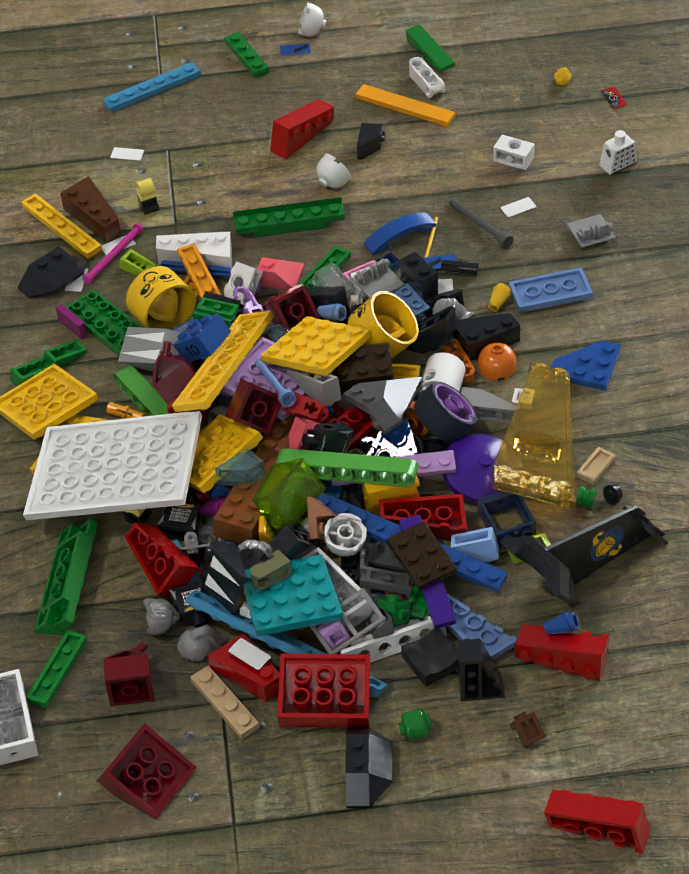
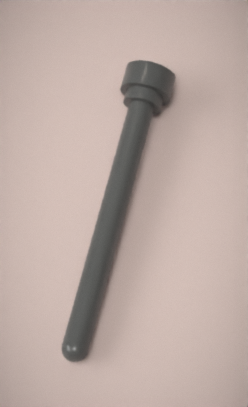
[449,198,514,249]

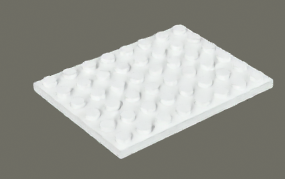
[23,411,202,520]

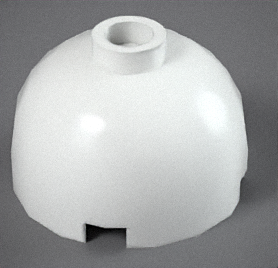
[298,2,326,37]
[316,153,351,189]
[324,513,367,557]

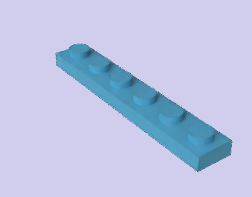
[103,62,201,113]

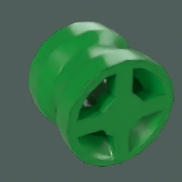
[576,486,597,509]

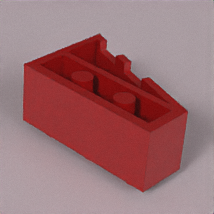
[207,633,280,702]

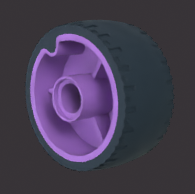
[414,381,477,444]

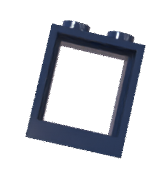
[478,487,536,548]

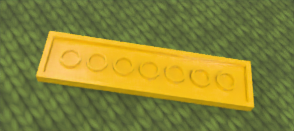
[172,310,274,412]

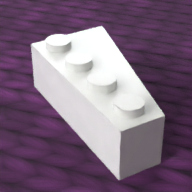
[156,232,232,268]

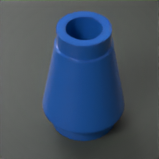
[544,611,579,635]

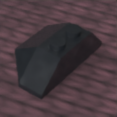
[18,246,88,299]
[405,305,456,354]
[345,727,393,809]

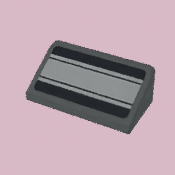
[364,608,394,638]

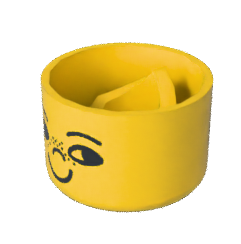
[126,266,196,329]
[348,291,419,360]

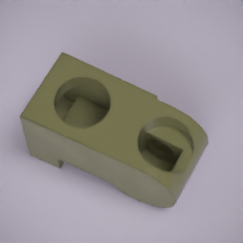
[251,549,292,590]

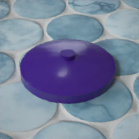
[442,434,524,504]

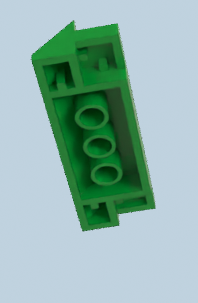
[233,197,345,238]
[34,518,98,635]

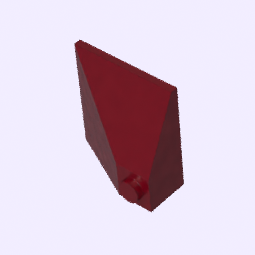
[96,723,197,819]

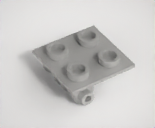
[567,214,616,248]
[352,258,405,298]
[181,532,210,556]

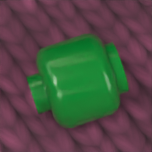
[398,708,433,741]

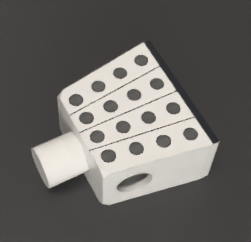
[599,130,638,175]

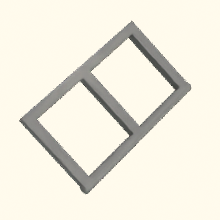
[310,588,386,654]

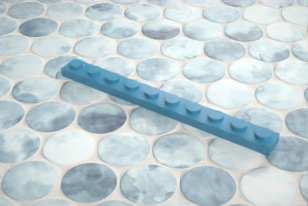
[186,590,387,698]

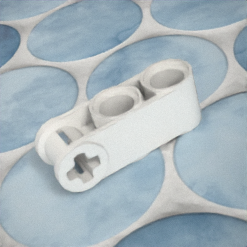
[409,57,446,98]

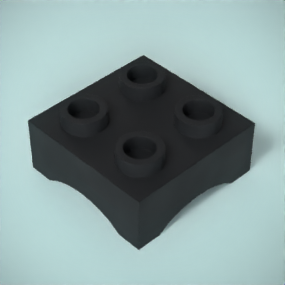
[401,628,458,687]

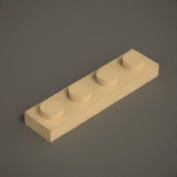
[190,665,260,740]

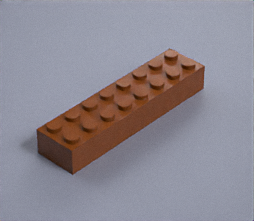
[213,415,295,544]

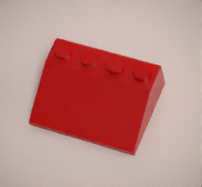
[277,654,370,728]

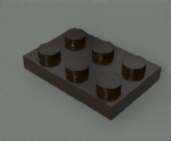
[387,521,457,591]

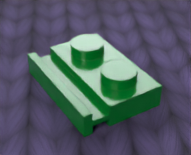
[193,297,239,327]

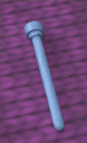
[255,359,296,407]

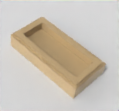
[576,447,616,485]

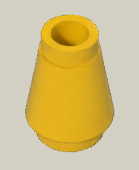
[488,283,511,312]

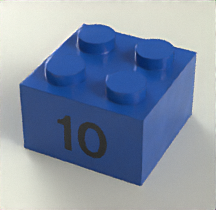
[173,313,231,362]

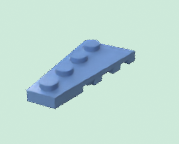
[447,594,517,660]

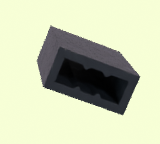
[400,252,438,313]

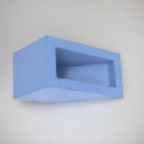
[451,527,499,563]

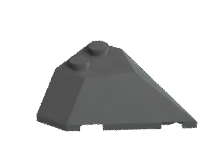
[336,377,423,434]

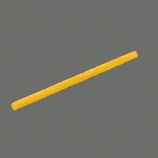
[424,217,438,258]

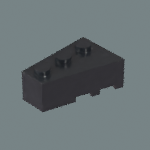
[306,286,350,318]
[452,313,520,361]
[268,521,324,561]
[457,638,505,702]

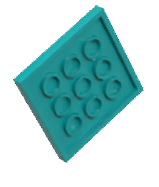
[243,554,343,637]

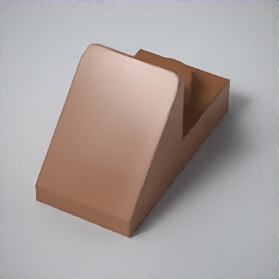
[307,497,338,541]

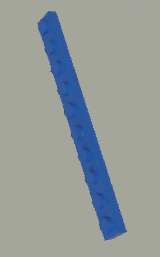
[315,490,508,593]

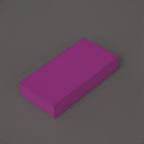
[56,304,87,340]

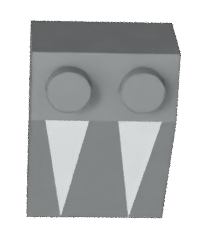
[118,327,181,372]

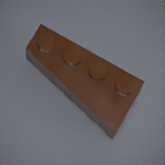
[60,176,121,243]

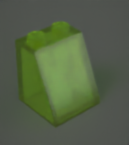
[252,458,326,530]

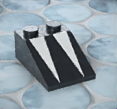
[199,540,247,615]

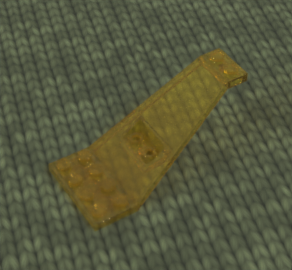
[492,362,576,509]

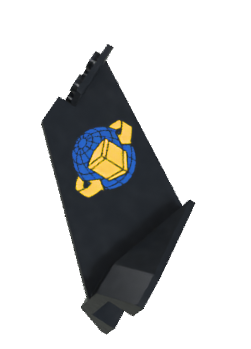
[500,505,669,604]

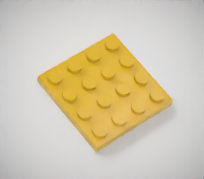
[261,317,371,376]
[0,364,99,440]
[189,414,263,493]

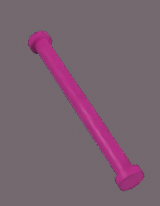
[82,223,144,285]

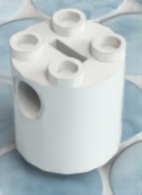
[418,353,465,396]

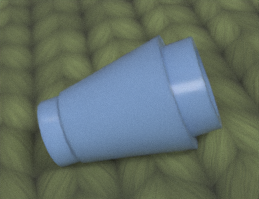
[317,303,347,323]

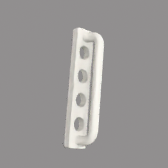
[340,615,447,663]

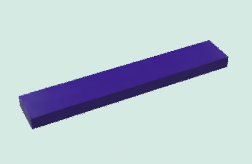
[399,515,456,629]

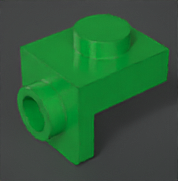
[377,594,411,626]

